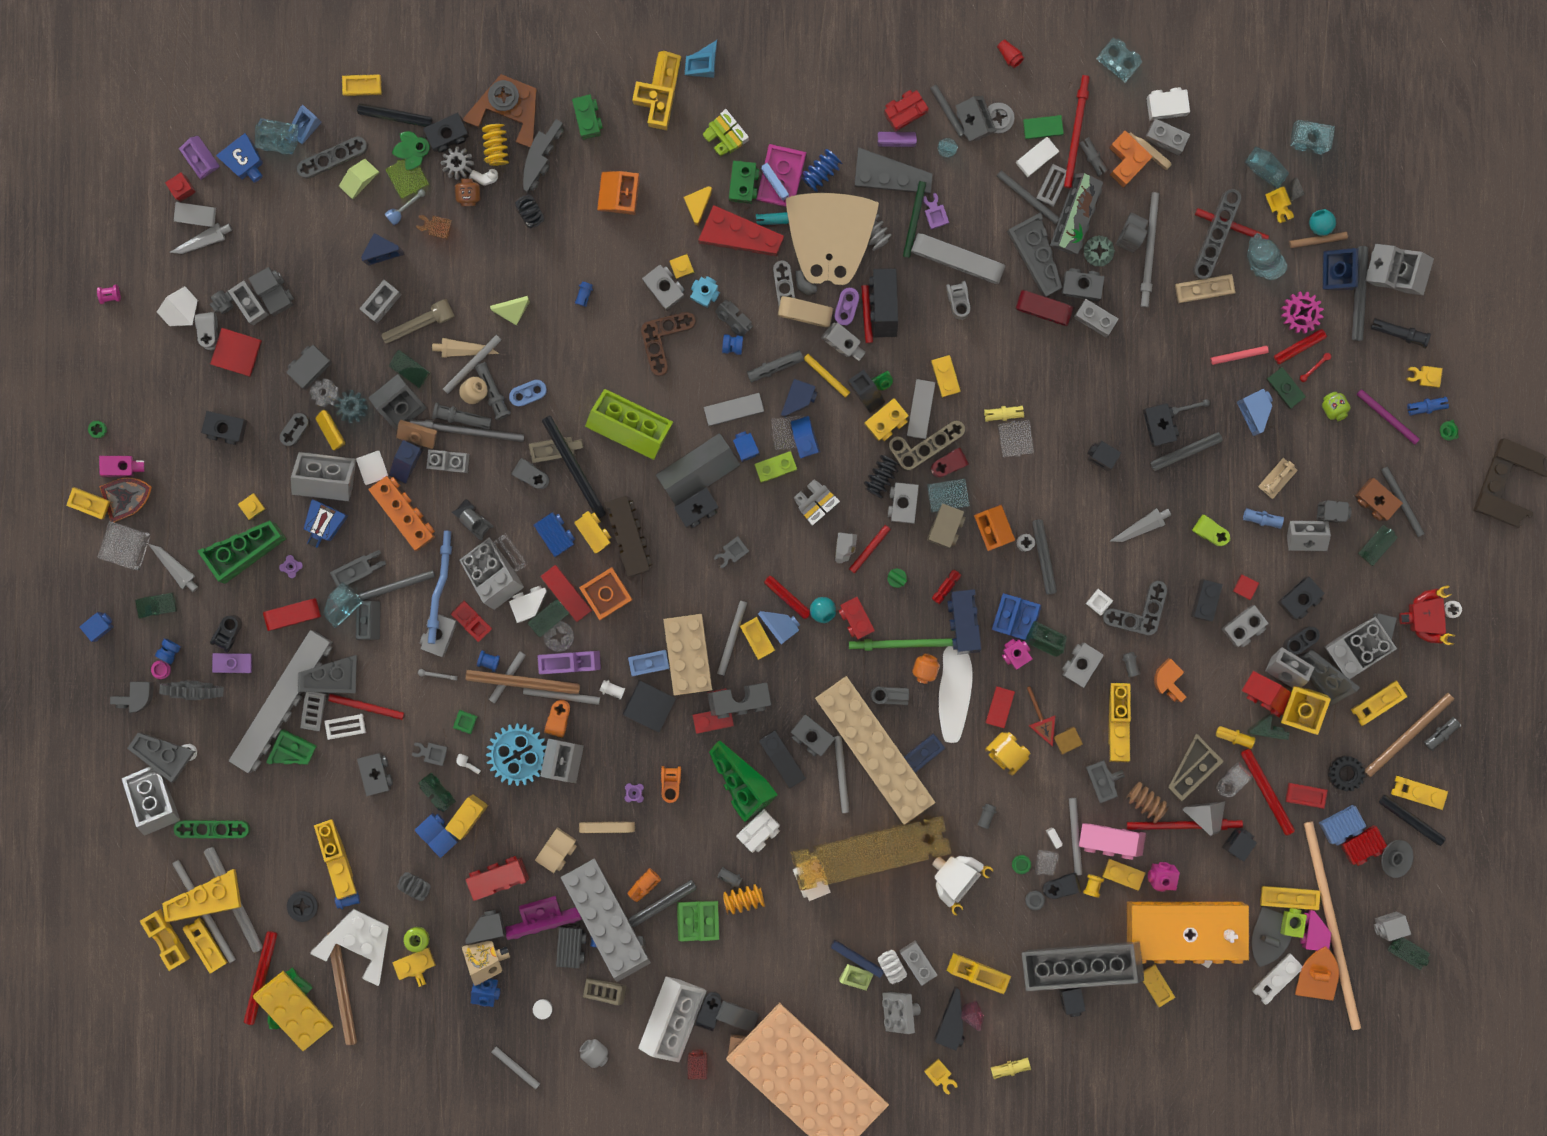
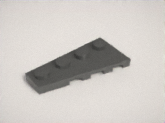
[854,147,932,194]

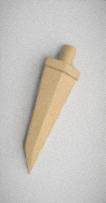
[432,338,499,358]

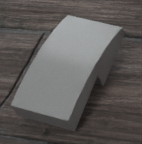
[174,202,216,227]
[426,450,470,473]

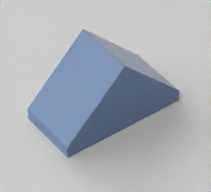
[288,105,322,144]

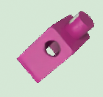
[99,456,145,477]

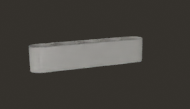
[911,233,1005,284]

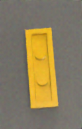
[1260,886,1320,910]

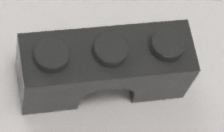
[707,683,771,719]

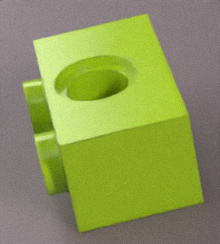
[754,451,797,483]

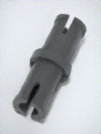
[1079,137,1109,176]
[1424,717,1461,751]

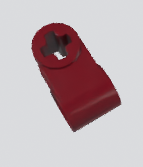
[931,448,969,478]

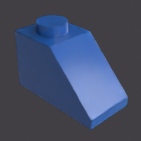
[791,416,820,458]
[733,431,760,462]

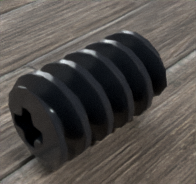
[864,455,901,499]

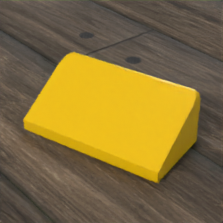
[652,51,681,91]
[315,410,346,450]

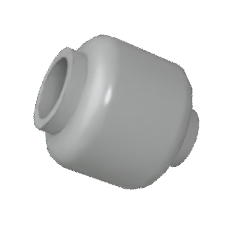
[580,1039,608,1068]

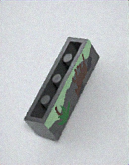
[1050,173,1103,254]

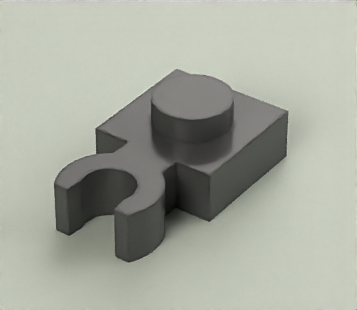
[714,536,749,568]
[412,742,448,766]

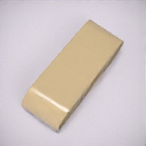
[778,296,834,327]

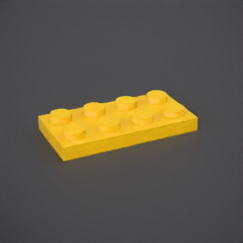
[253,971,333,1051]

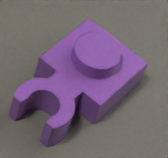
[923,193,949,230]

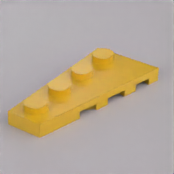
[162,869,241,923]

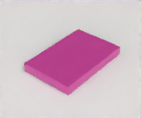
[756,144,806,207]

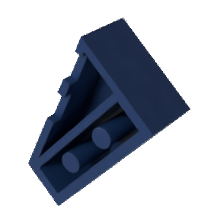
[947,589,981,655]

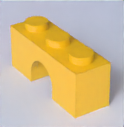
[140,909,190,971]

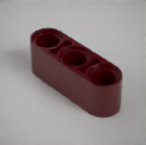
[1015,290,1074,326]

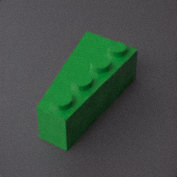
[197,521,287,584]

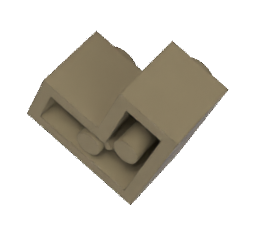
[926,503,966,549]

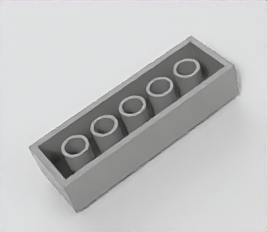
[561,859,651,982]

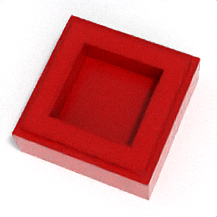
[1232,574,1259,600]

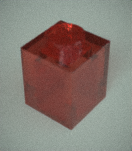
[688,1050,707,1079]

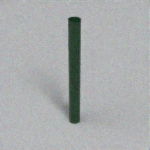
[903,181,927,258]

